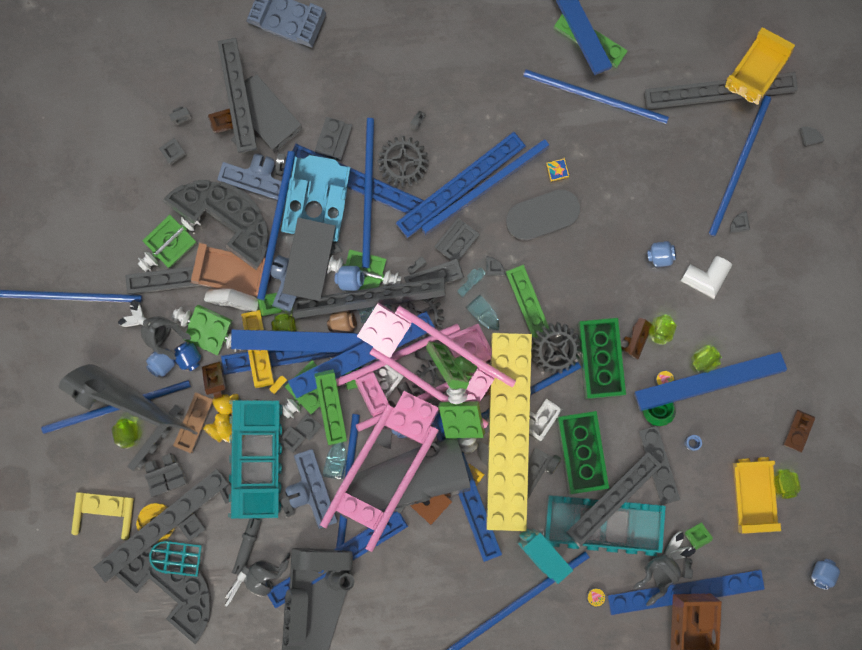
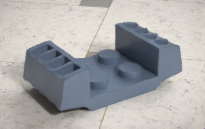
[246,0,326,47]

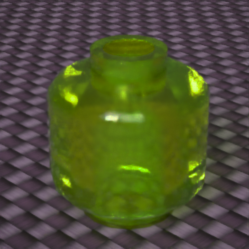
[271,313,298,331]
[649,315,677,345]
[692,345,722,373]
[111,418,139,449]
[773,469,801,499]

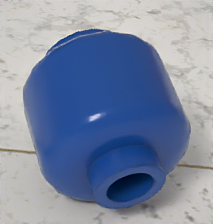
[174,342,202,371]

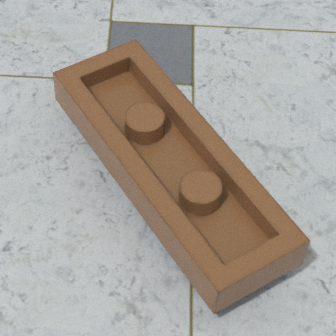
[173,392,213,453]

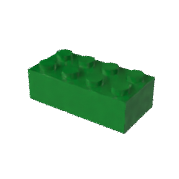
[578,318,626,400]
[557,411,609,494]

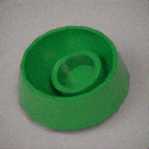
[643,403,676,426]

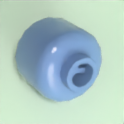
[648,241,676,267]
[335,266,364,291]
[146,349,175,377]
[811,559,840,590]

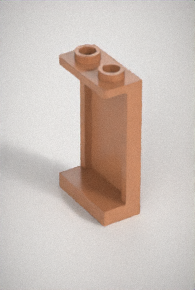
[191,243,265,297]

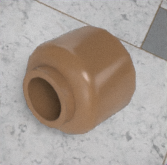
[327,310,357,333]

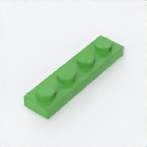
[554,13,628,68]
[506,265,549,343]
[314,369,347,445]

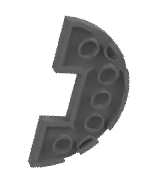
[163,180,268,270]
[116,547,211,644]

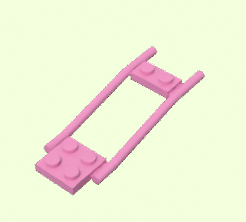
[357,303,516,428]
[336,324,491,431]
[320,391,439,552]

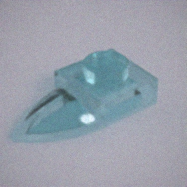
[466,295,499,330]
[323,442,347,479]

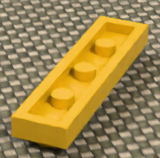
[241,310,274,388]

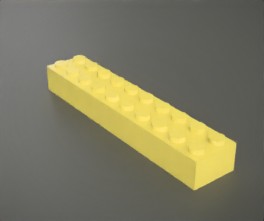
[486,333,532,531]

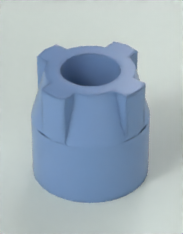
[684,435,702,451]

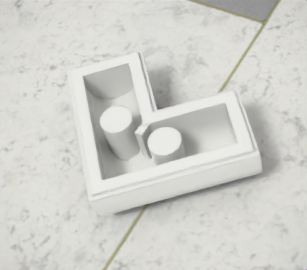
[680,256,732,299]
[204,289,258,311]
[362,359,404,399]
[529,398,562,441]

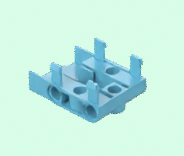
[281,155,350,242]

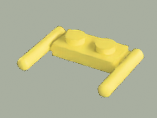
[71,492,134,541]

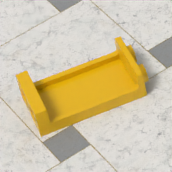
[725,27,795,105]
[733,457,781,534]

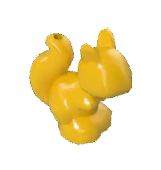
[203,394,246,443]

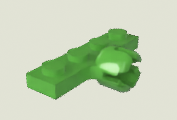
[426,341,477,389]

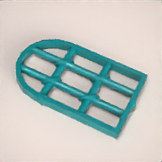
[149,541,202,577]

